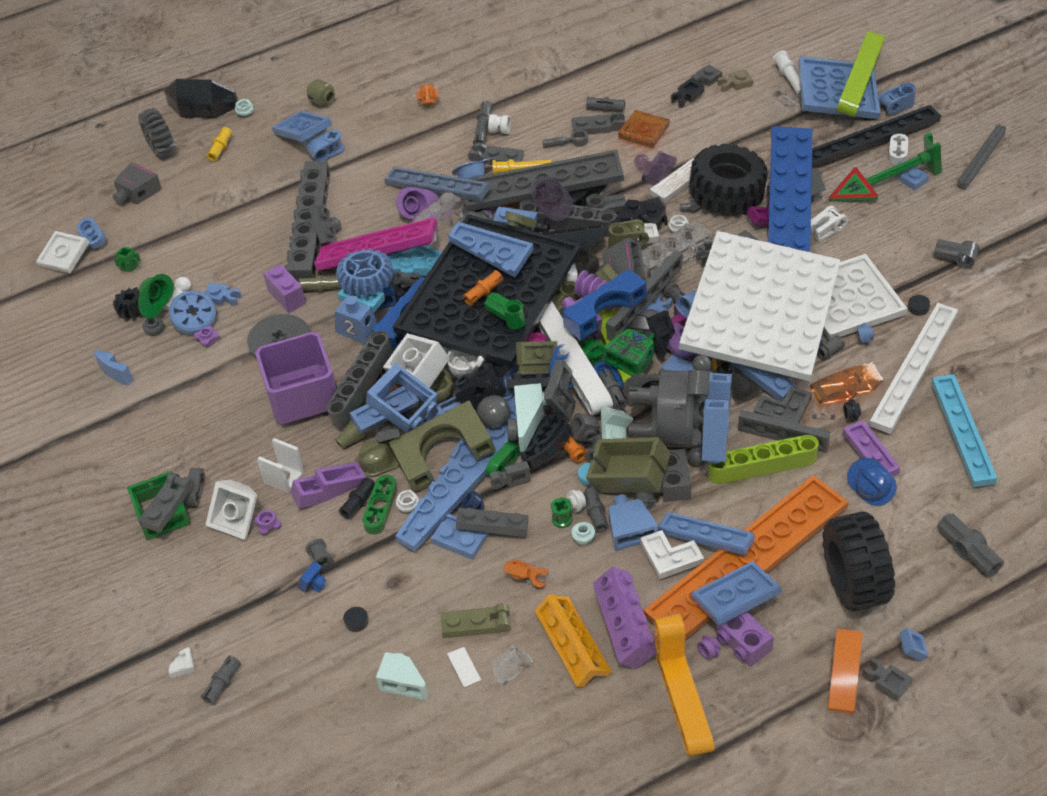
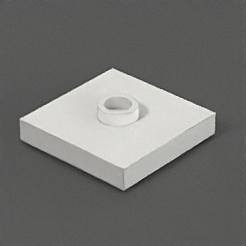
[36,231,90,274]

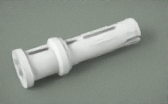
[772,50,801,97]

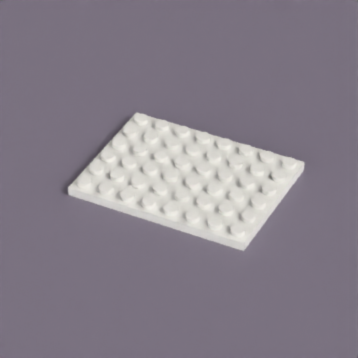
[678,231,840,381]

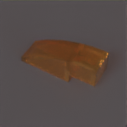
[809,362,883,404]

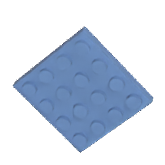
[798,56,880,119]

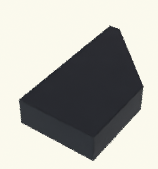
[646,310,675,356]

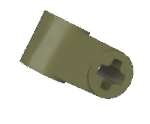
[608,219,649,248]

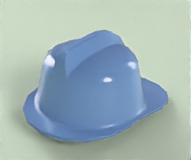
[452,158,492,179]

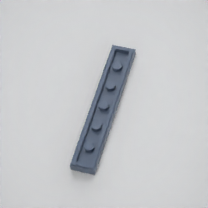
[384,167,491,202]

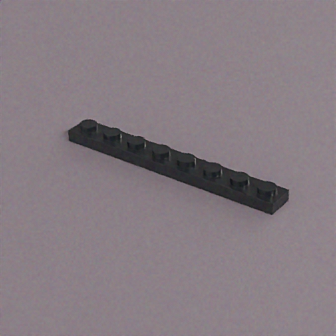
[812,105,941,169]

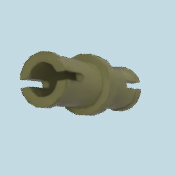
[299,275,341,292]

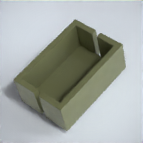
[586,437,671,493]

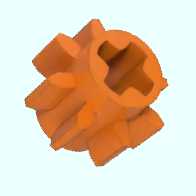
[416,84,439,106]

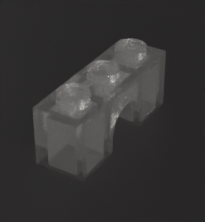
[409,191,464,246]

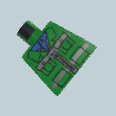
[603,329,655,376]

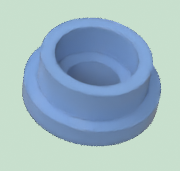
[857,322,874,344]

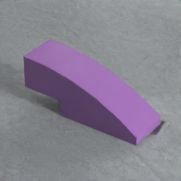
[291,462,366,509]

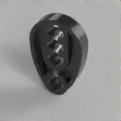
[521,413,572,469]

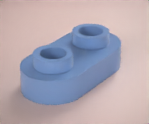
[77,217,106,249]

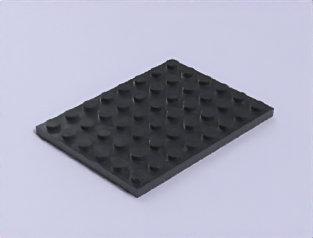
[393,214,581,367]

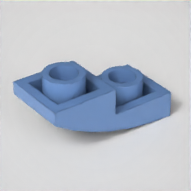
[94,350,133,386]

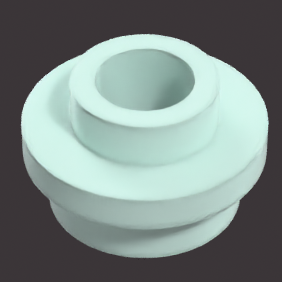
[235,99,254,116]
[571,522,595,545]

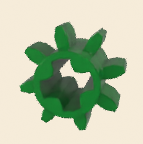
[114,247,141,272]
[580,338,603,365]

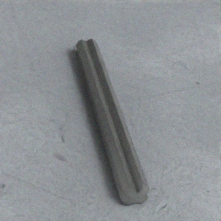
[957,125,1006,189]

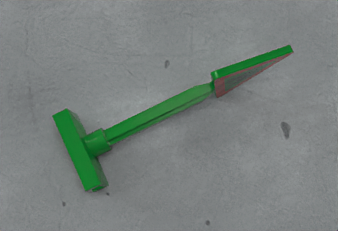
[829,132,942,201]

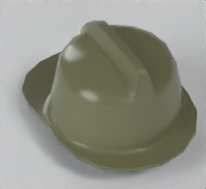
[355,440,401,477]

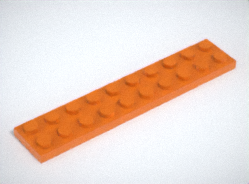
[643,475,849,640]

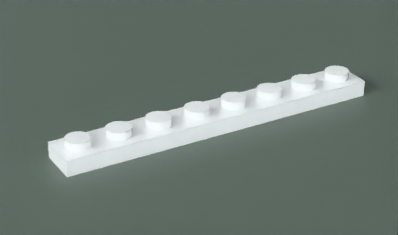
[869,303,958,434]

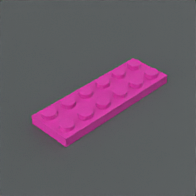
[314,217,438,271]

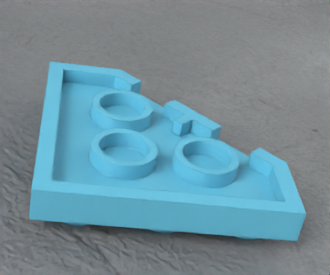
[387,245,442,276]

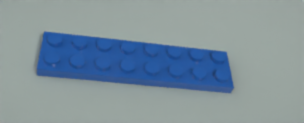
[768,126,813,252]

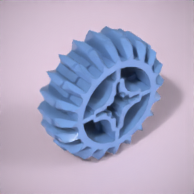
[336,248,394,297]

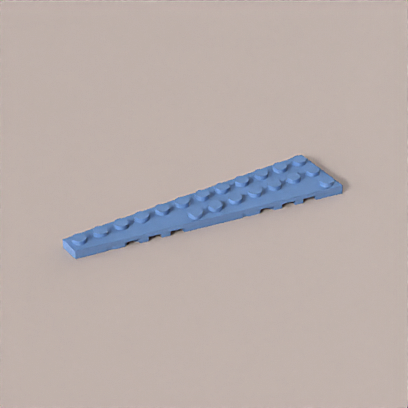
[396,360,550,552]

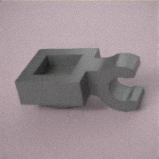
[691,64,723,86]

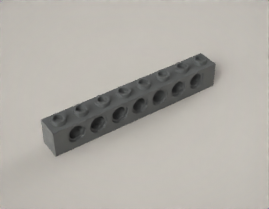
[285,161,331,283]

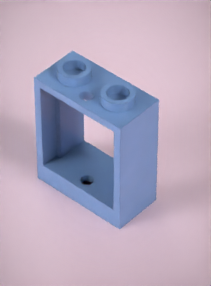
[366,363,438,433]

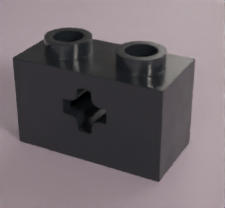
[453,362,507,410]

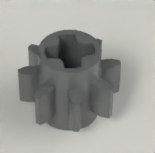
[696,241,713,266]

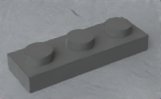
[456,508,529,537]

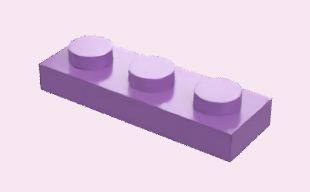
[843,420,901,476]

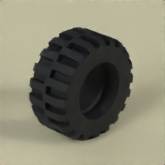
[689,144,768,215]
[822,511,895,612]

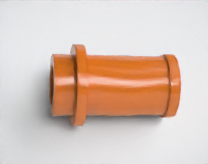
[562,435,586,463]

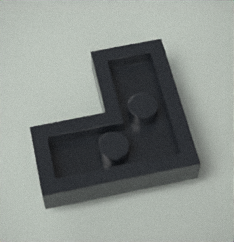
[613,199,666,226]

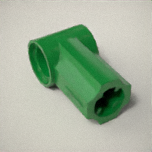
[484,292,526,329]

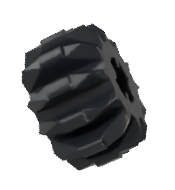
[113,287,142,321]

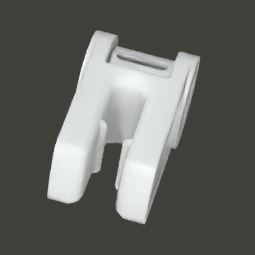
[811,206,848,242]

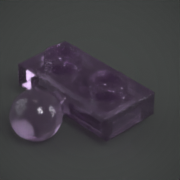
[634,151,677,186]

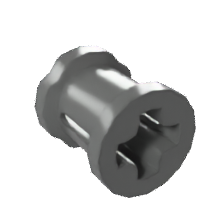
[305,539,334,570]

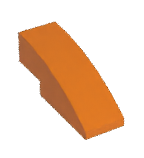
[828,629,863,714]

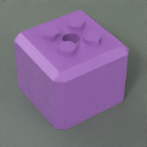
[255,332,336,424]

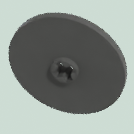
[247,314,310,358]

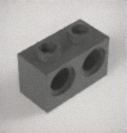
[657,449,691,502]

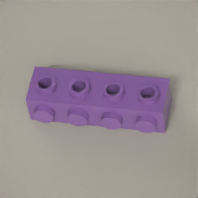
[593,566,657,669]

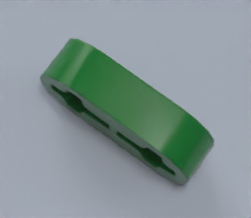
[485,442,520,476]

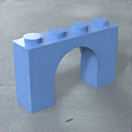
[702,373,732,463]

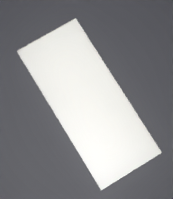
[447,647,481,687]

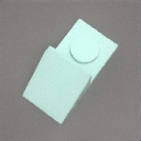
[601,407,633,439]

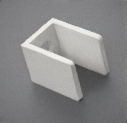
[257,438,304,493]

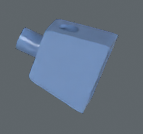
[608,494,658,551]

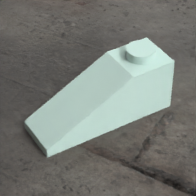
[514,383,547,452]

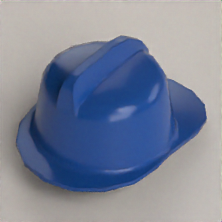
[847,458,897,506]

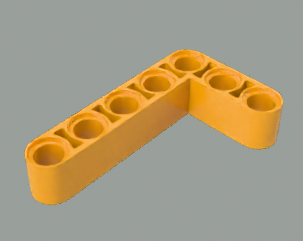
[654,614,715,757]

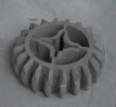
[138,108,176,159]

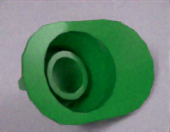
[138,273,174,319]

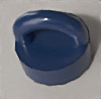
[461,491,484,510]

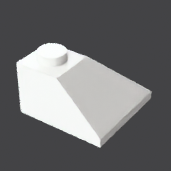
[205,480,257,540]

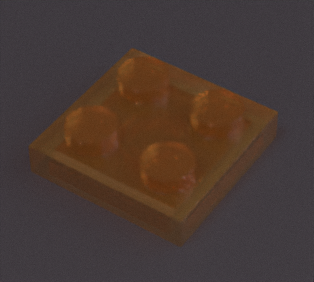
[618,110,670,148]

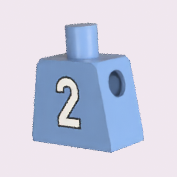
[335,295,377,344]

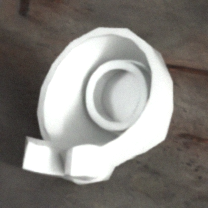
[447,350,485,378]

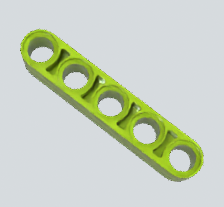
[708,435,819,484]

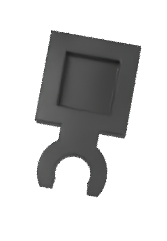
[489,461,531,490]
[863,658,913,701]

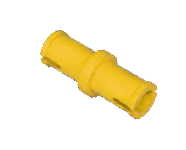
[206,127,233,162]

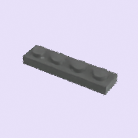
[738,410,831,453]

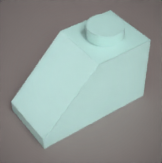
[376,652,428,701]

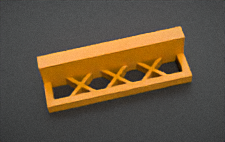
[535,594,612,687]

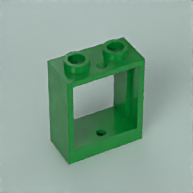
[127,471,191,541]

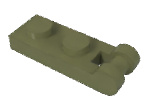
[441,603,511,638]

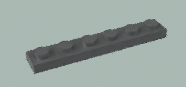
[605,250,683,341]

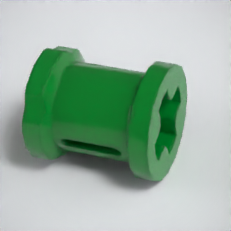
[551,497,573,528]

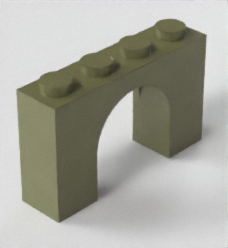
[389,401,496,493]

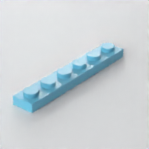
[931,374,997,487]

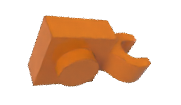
[503,559,549,587]

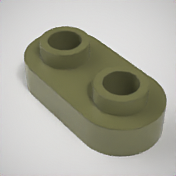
[504,211,537,230]

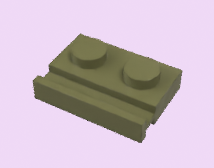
[516,341,558,375]

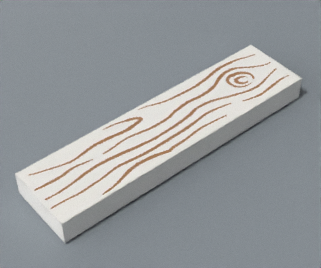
[650,158,694,203]

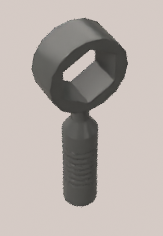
[542,130,588,147]

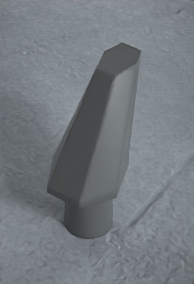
[680,200,703,213]

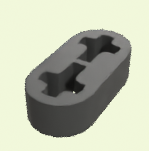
[183,468,205,506]

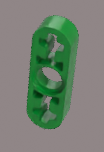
[362,475,397,535]

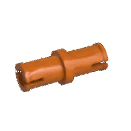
[463,270,504,306]

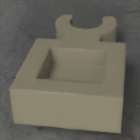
[718,69,753,92]

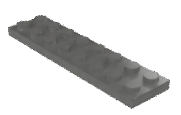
[465,149,624,211]

